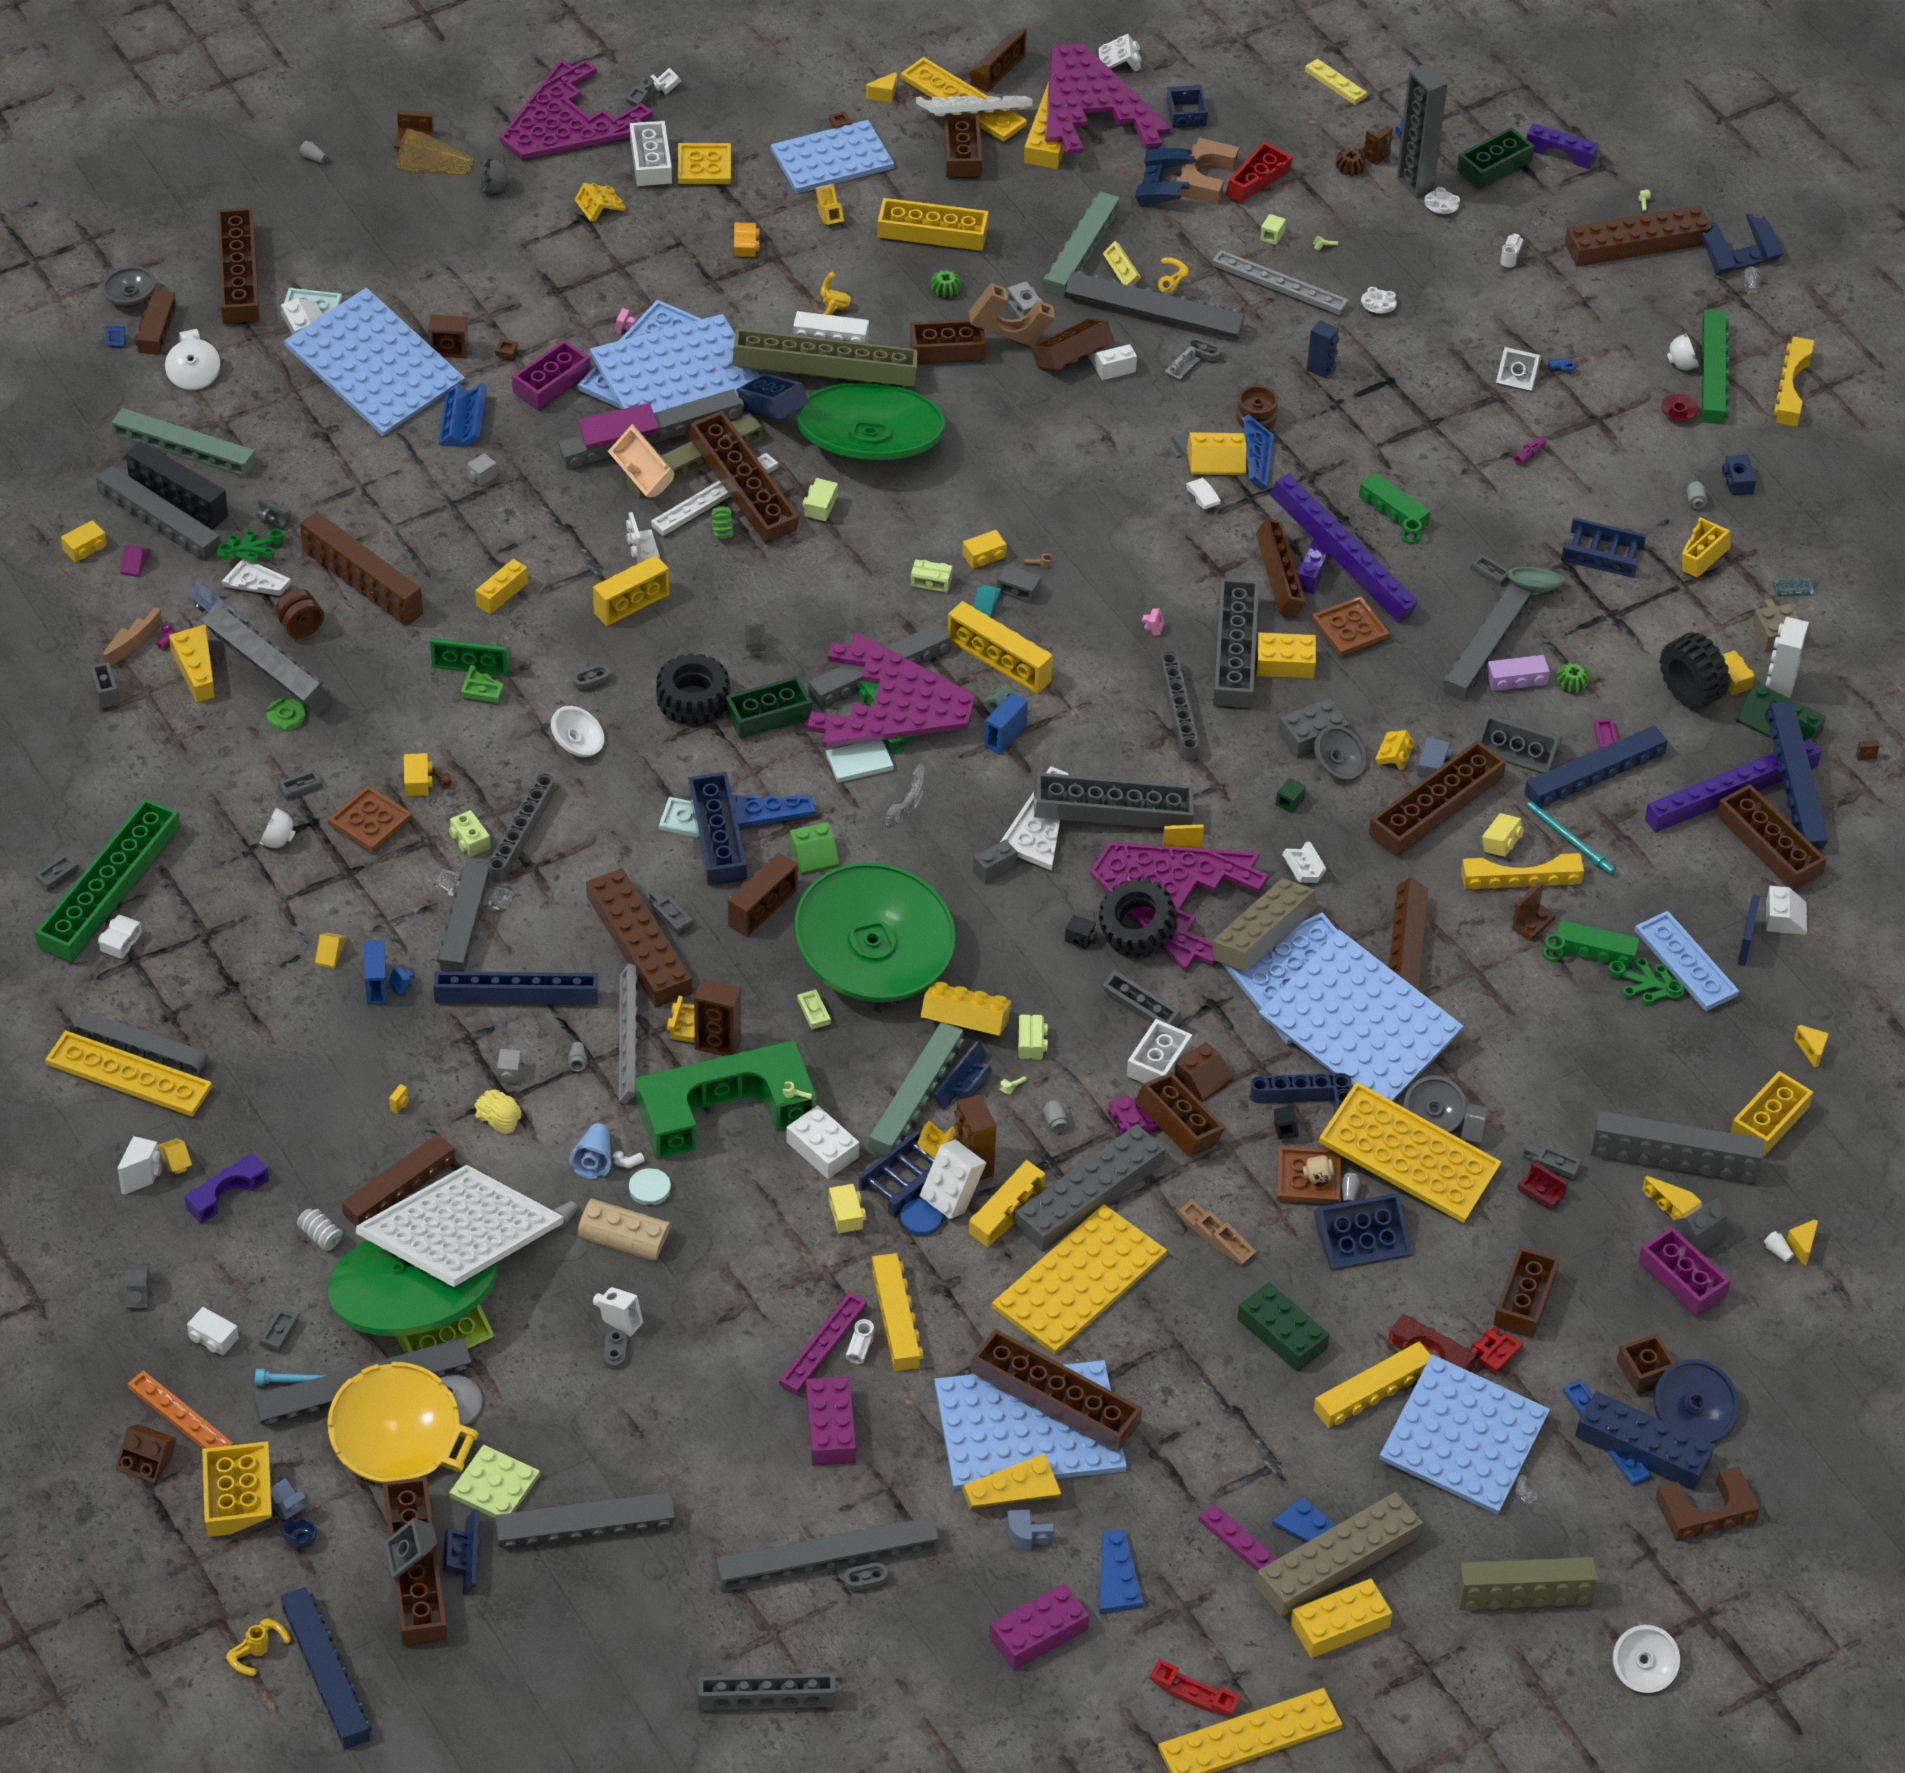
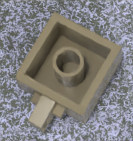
[1753,599,1799,652]

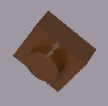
[829,111,851,129]
[495,339,518,359]
[1856,740,1880,760]

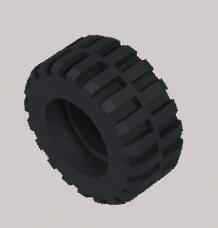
[1659,632,1730,709]
[656,653,730,726]
[1098,878,1178,958]

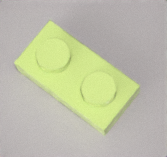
[797,990,831,1030]

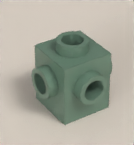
[983,685,1014,713]

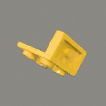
[574,183,626,222]
[1163,825,1204,849]

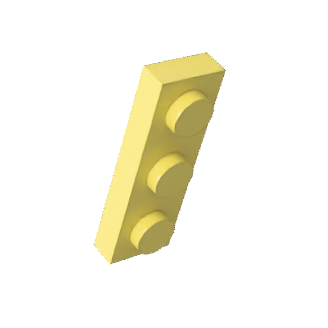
[1103,241,1141,285]

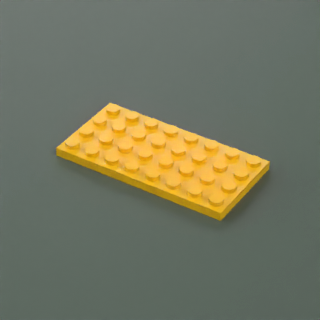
[1318,1081,1501,1223]
[991,1204,1167,1355]

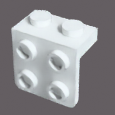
[1099,34,1142,72]

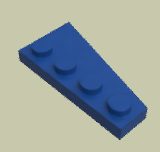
[1243,414,1274,490]
[1099,1529,1143,1614]

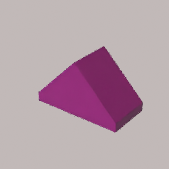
[120,545,151,577]

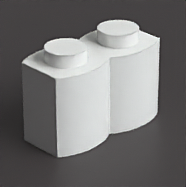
[98,915,142,959]

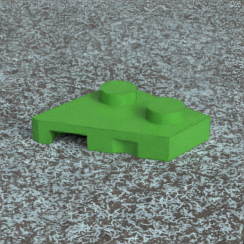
[461,665,503,703]

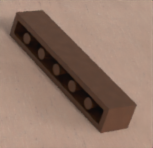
[1256,518,1306,617]
[342,1134,455,1226]

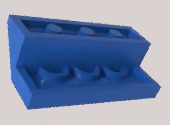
[438,383,487,447]

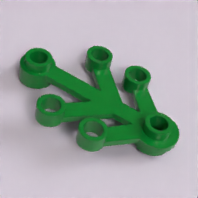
[217,529,284,564]
[1608,958,1684,1006]

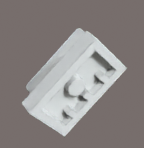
[626,512,660,564]

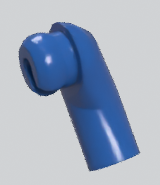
[1548,358,1575,373]

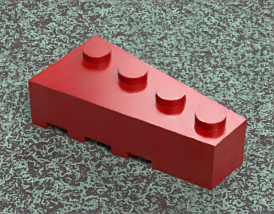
[1225,141,1293,203]

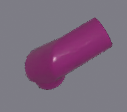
[156,623,175,650]

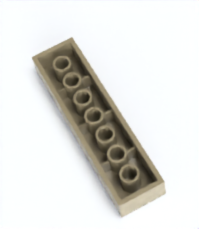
[1254,1492,1423,1617]

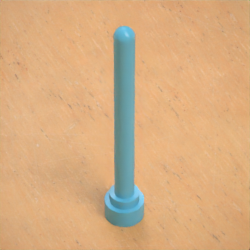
[255,1369,326,1386]

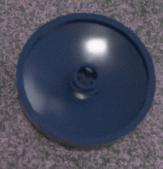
[1653,1359,1739,1443]

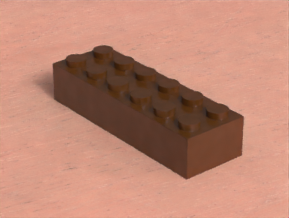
[1717,785,1826,890]

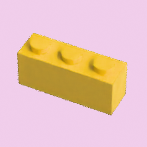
[475,559,528,615]

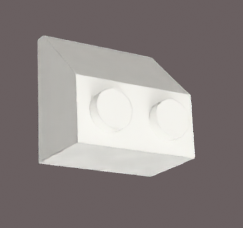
[281,298,323,335]
[1088,344,1137,380]
[1496,347,1542,391]
[1766,886,1807,935]
[118,1136,162,1194]

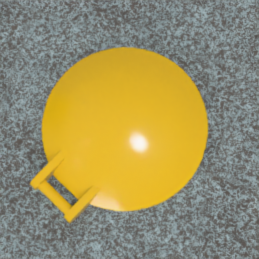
[328,1362,479,1483]

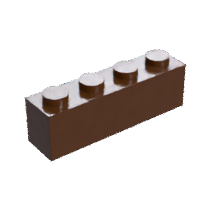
[135,290,176,355]

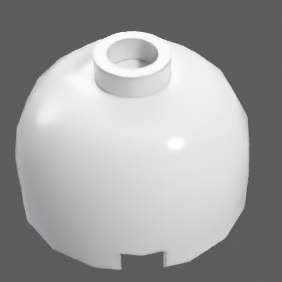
[1667,333,1699,371]
[260,808,295,848]

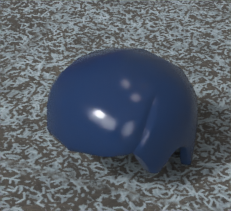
[282,1518,317,1549]

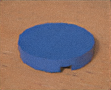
[901,1199,942,1236]

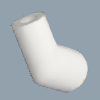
[612,1151,644,1168]

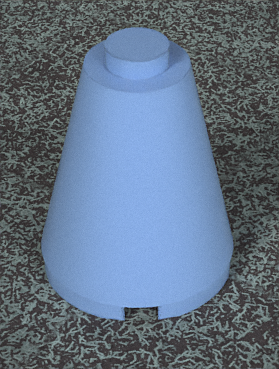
[569,1123,611,1179]

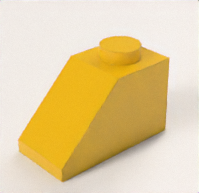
[158,1138,192,1174]

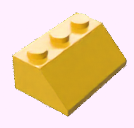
[1187,432,1247,475]

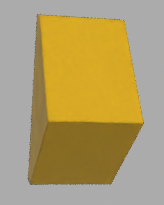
[866,72,897,103]
[315,932,347,969]
[1794,1025,1829,1068]
[1786,1220,1818,1265]

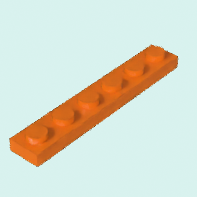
[127,1370,233,1449]

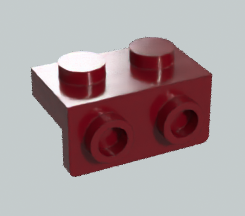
[1517,1162,1568,1210]

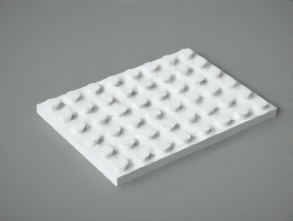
[356,1165,564,1287]

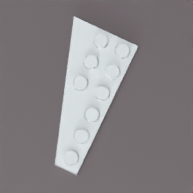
[916,96,1033,116]

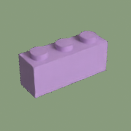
[1486,655,1550,691]

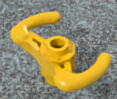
[1158,258,1189,294]
[820,272,850,315]
[226,1618,292,1676]

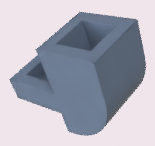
[271,1478,305,1519]
[1007,1510,1054,1552]

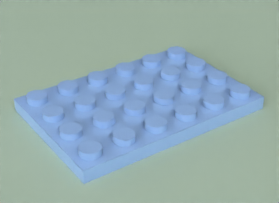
[771,120,894,194]

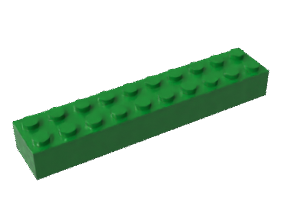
[35,798,181,962]

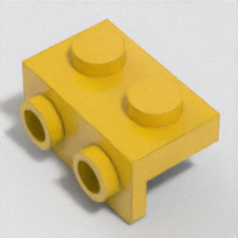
[1375,730,1414,770]
[667,996,695,1043]
[917,1121,955,1159]

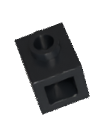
[1065,915,1097,949]
[1274,1105,1299,1140]

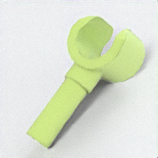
[1639,189,1650,212]
[1312,236,1338,250]
[999,1076,1027,1095]
[782,1081,812,1099]

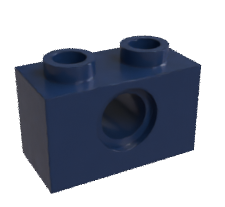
[1722,455,1756,495]

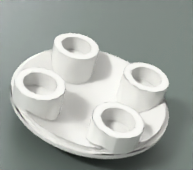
[1424,187,1460,214]
[1361,287,1397,313]

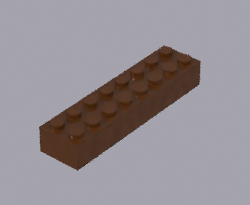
[1565,205,1712,267]
[217,208,260,324]
[689,411,799,543]
[300,512,423,626]
[1369,740,1506,856]
[586,868,692,1008]
[971,1328,1142,1452]
[383,1477,447,1646]

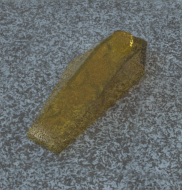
[396,128,474,174]

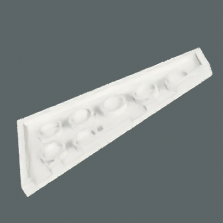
[1000,767,1068,871]

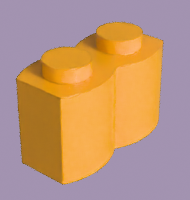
[734,222,759,257]

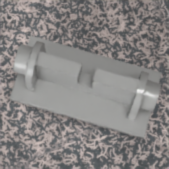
[1165,346,1200,380]

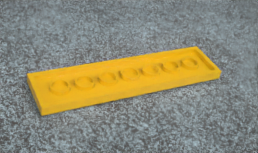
[900,57,1027,142]
[45,1030,212,1117]
[1158,1688,1343,1773]

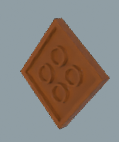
[1311,596,1390,657]
[328,785,412,853]
[1277,1146,1341,1204]

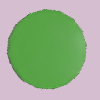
[266,698,305,731]

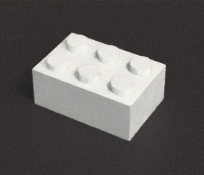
[1127,1019,1192,1084]
[787,1105,859,1179]
[919,1139,986,1219]

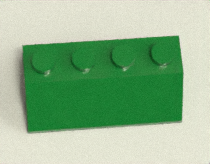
[430,638,512,677]

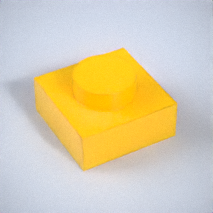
[389,1084,409,1114]

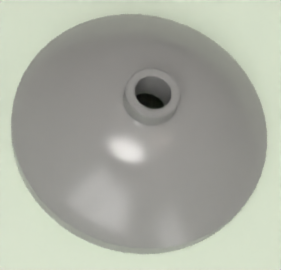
[439,1374,483,1426]

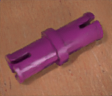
[1514,436,1546,465]

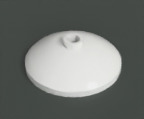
[165,339,221,391]
[551,706,604,757]
[1613,1625,1680,1693]

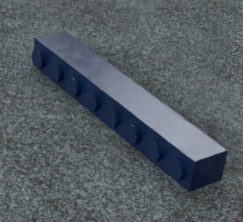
[1765,702,1829,849]
[1524,725,1668,808]
[433,971,599,1004]
[281,1587,372,1750]

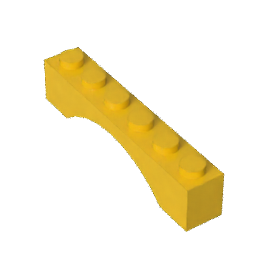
[1774,336,1814,427]
[1461,853,1584,890]

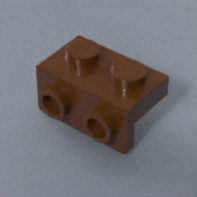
[1364,125,1393,165]

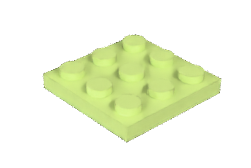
[449,1445,540,1518]

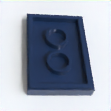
[1738,895,1760,966]

